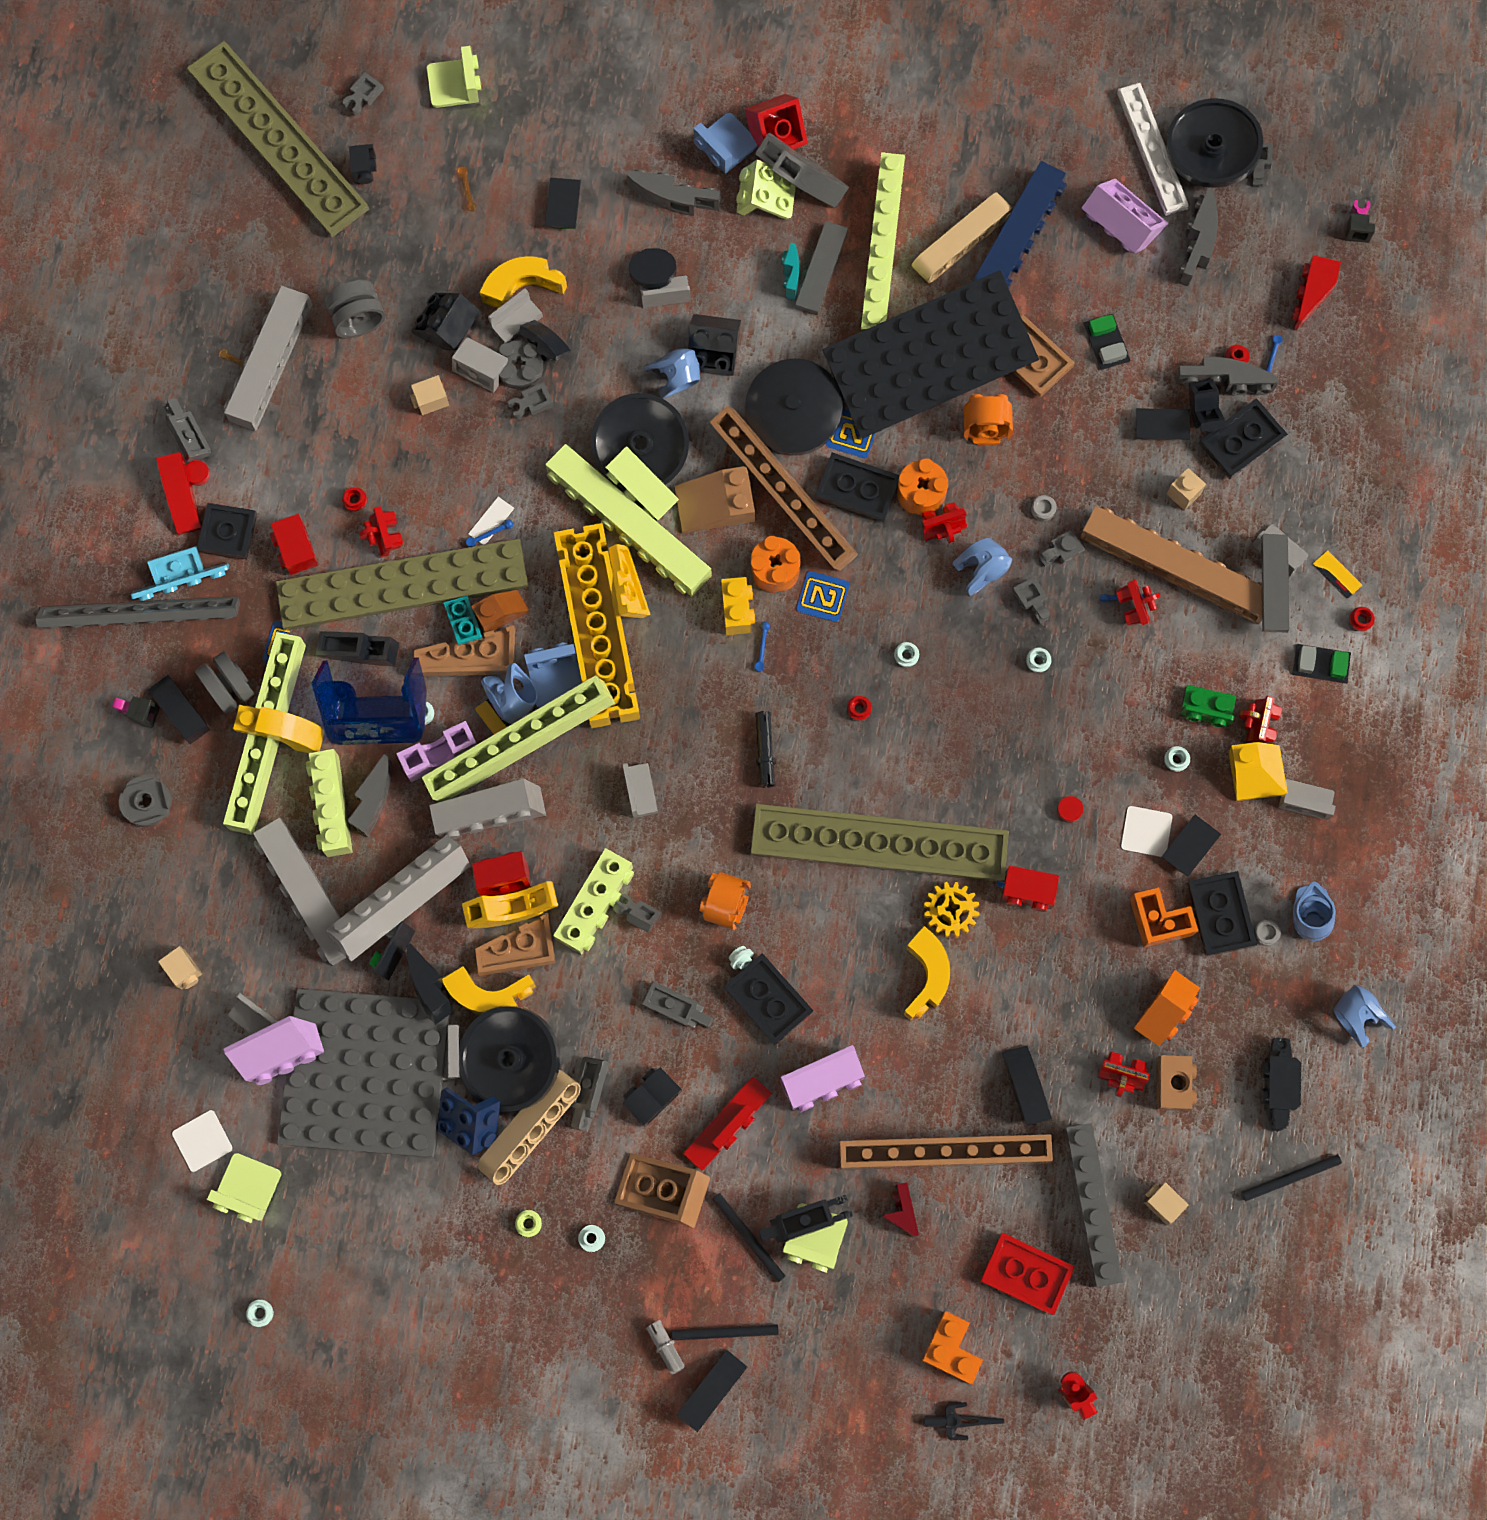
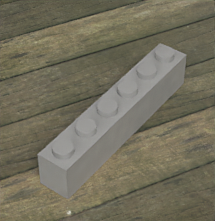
[224,286,312,431]
[253,817,347,966]
[326,835,471,961]

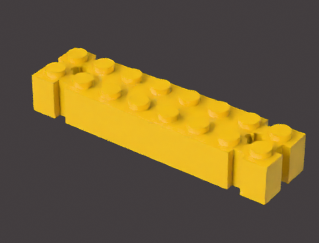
[554,523,640,729]

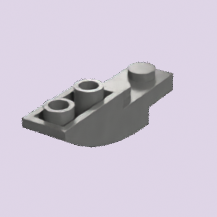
[755,133,849,208]
[626,169,720,216]
[1178,188,1218,286]
[1176,356,1279,395]

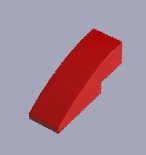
[156,452,202,535]

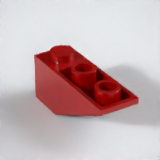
[1291,255,1341,331]

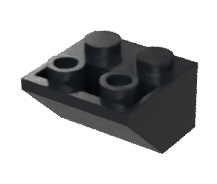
[411,292,480,350]
[688,314,741,376]

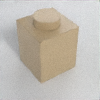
[410,375,450,415]
[1167,468,1206,510]
[158,946,202,990]
[1144,1182,1189,1225]

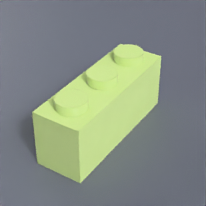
[606,446,679,520]

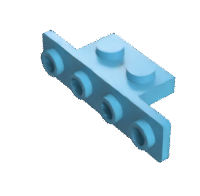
[130,546,229,601]

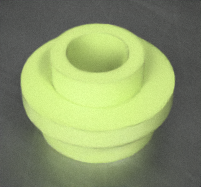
[515,1210,542,1237]

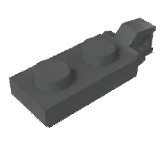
[164,398,211,462]
[641,981,714,1029]
[570,1057,609,1132]

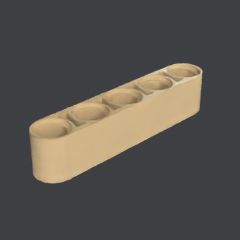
[912,192,1013,283]
[478,1070,581,1185]

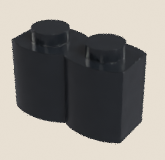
[623,1067,682,1128]

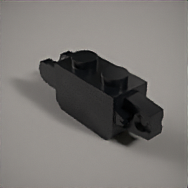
[1260,1038,1302,1132]
[759,1195,853,1243]

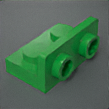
[1180,685,1236,728]

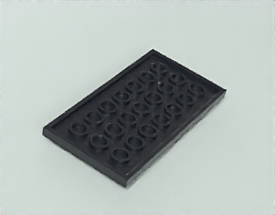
[822,270,1039,439]

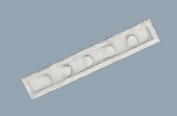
[1117,83,1189,216]

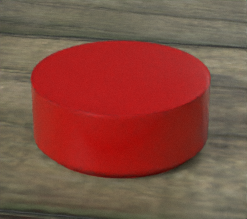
[186,460,210,486]
[1057,796,1084,823]

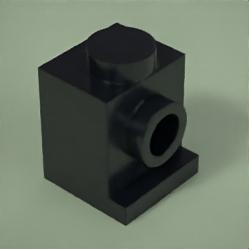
[349,144,377,184]

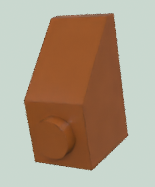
[471,590,529,632]

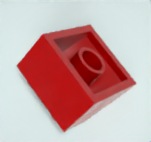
[745,94,808,149]

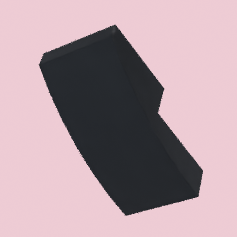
[519,320,571,361]

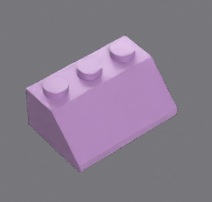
[1082,179,1169,253]
[223,1016,324,1085]
[780,1045,865,1113]

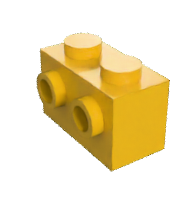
[721,577,755,635]

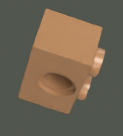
[1157,1055,1197,1111]

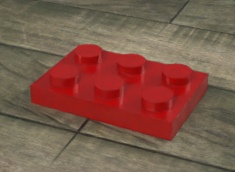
[980,1232,1075,1316]

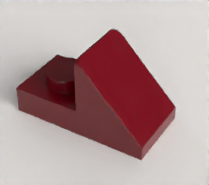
[881,1182,919,1237]

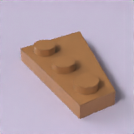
[475,913,556,976]

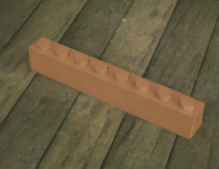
[710,405,859,571]
[1080,506,1262,625]
[839,1135,1053,1170]

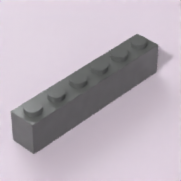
[1062,1123,1123,1288]

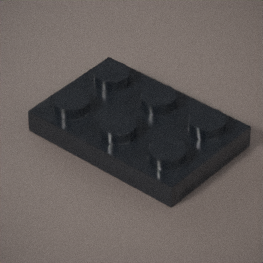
[1199,398,1288,479]
[815,452,900,523]
[1187,871,1257,957]
[724,953,814,1046]

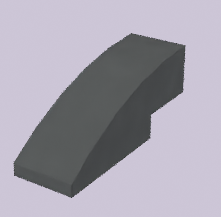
[348,754,392,837]

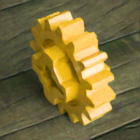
[924,882,979,938]

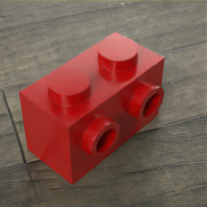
[269,514,319,575]
[472,851,532,896]
[1001,865,1060,912]

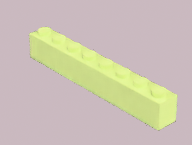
[861,152,905,332]
[546,444,712,597]
[223,632,306,835]
[422,675,615,802]

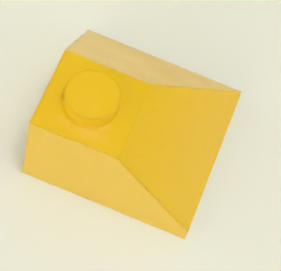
[1229,742,1287,801]

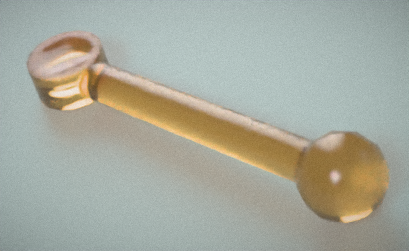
[458,166,476,212]
[219,349,244,366]

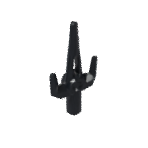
[924,1402,1004,1440]

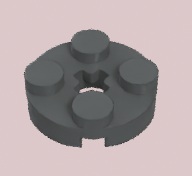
[498,340,543,389]
[119,776,172,827]

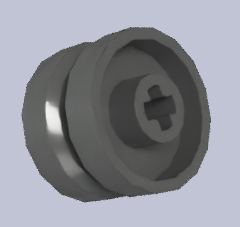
[324,280,386,338]
[194,651,256,715]

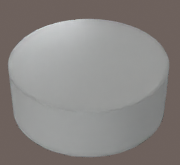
[1031,495,1057,521]
[1254,920,1281,946]

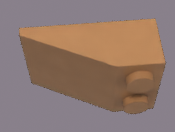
[675,466,755,533]
[614,1153,710,1228]

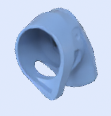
[643,348,700,399]
[952,538,1012,596]
[481,663,538,724]
[1293,882,1336,941]
[1333,985,1396,1048]

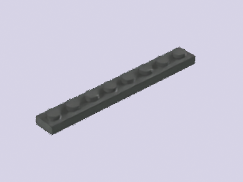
[36,596,240,629]

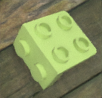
[427,46,482,108]
[736,160,796,219]
[207,1153,281,1223]
[783,1203,848,1273]

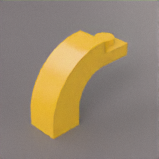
[480,256,567,308]
[233,705,325,753]
[462,881,558,928]
[903,926,950,1021]
[442,966,536,1015]

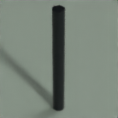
[1241,1154,1342,1202]
[712,1193,786,1282]
[672,1324,779,1341]

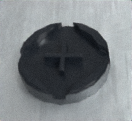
[629,248,677,290]

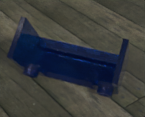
[311,657,427,745]

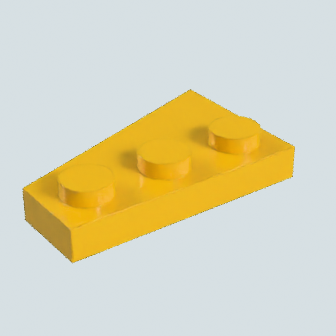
[609,544,650,618]

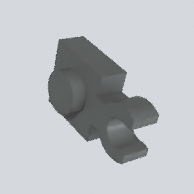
[343,72,384,116]
[508,382,554,419]
[613,894,662,932]

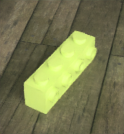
[306,749,353,857]
[553,848,634,955]

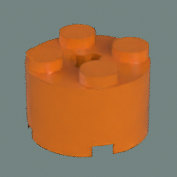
[963,394,1013,445]
[897,458,948,515]
[751,536,800,593]
[700,872,751,930]

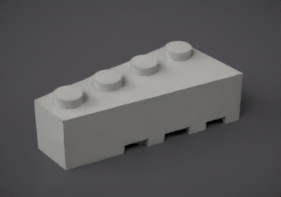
[429,779,546,839]

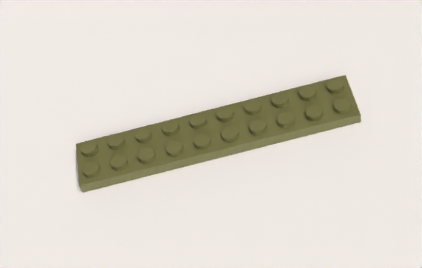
[187,41,369,237]
[276,539,529,631]
[751,804,1009,882]

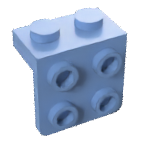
[693,113,758,174]
[524,643,582,708]

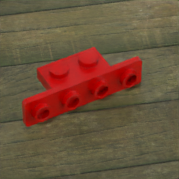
[684,1077,771,1171]

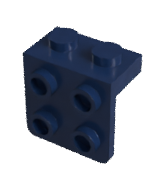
[437,1088,500,1155]

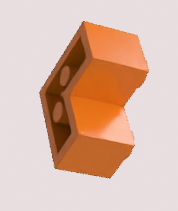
[1130,888,1198,948]
[1134,970,1200,1047]
[921,1311,983,1385]

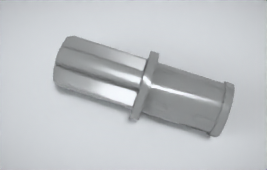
[646,1320,684,1374]

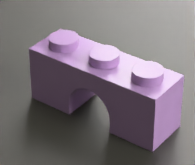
[396,721,477,782]

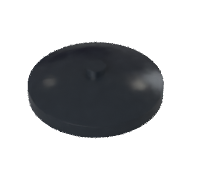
[1166,98,1263,188]
[745,359,843,455]
[591,393,689,489]
[459,1006,560,1112]

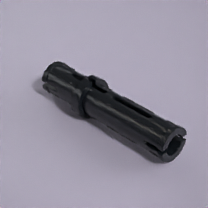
[755,711,776,788]

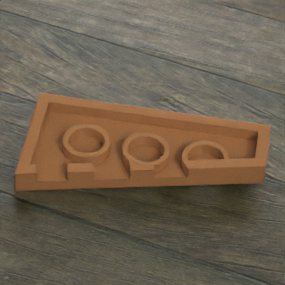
[414,625,515,677]

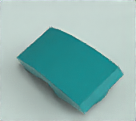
[780,243,799,300]
[444,596,482,646]

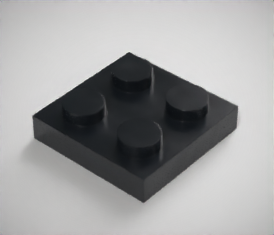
[197,503,257,560]

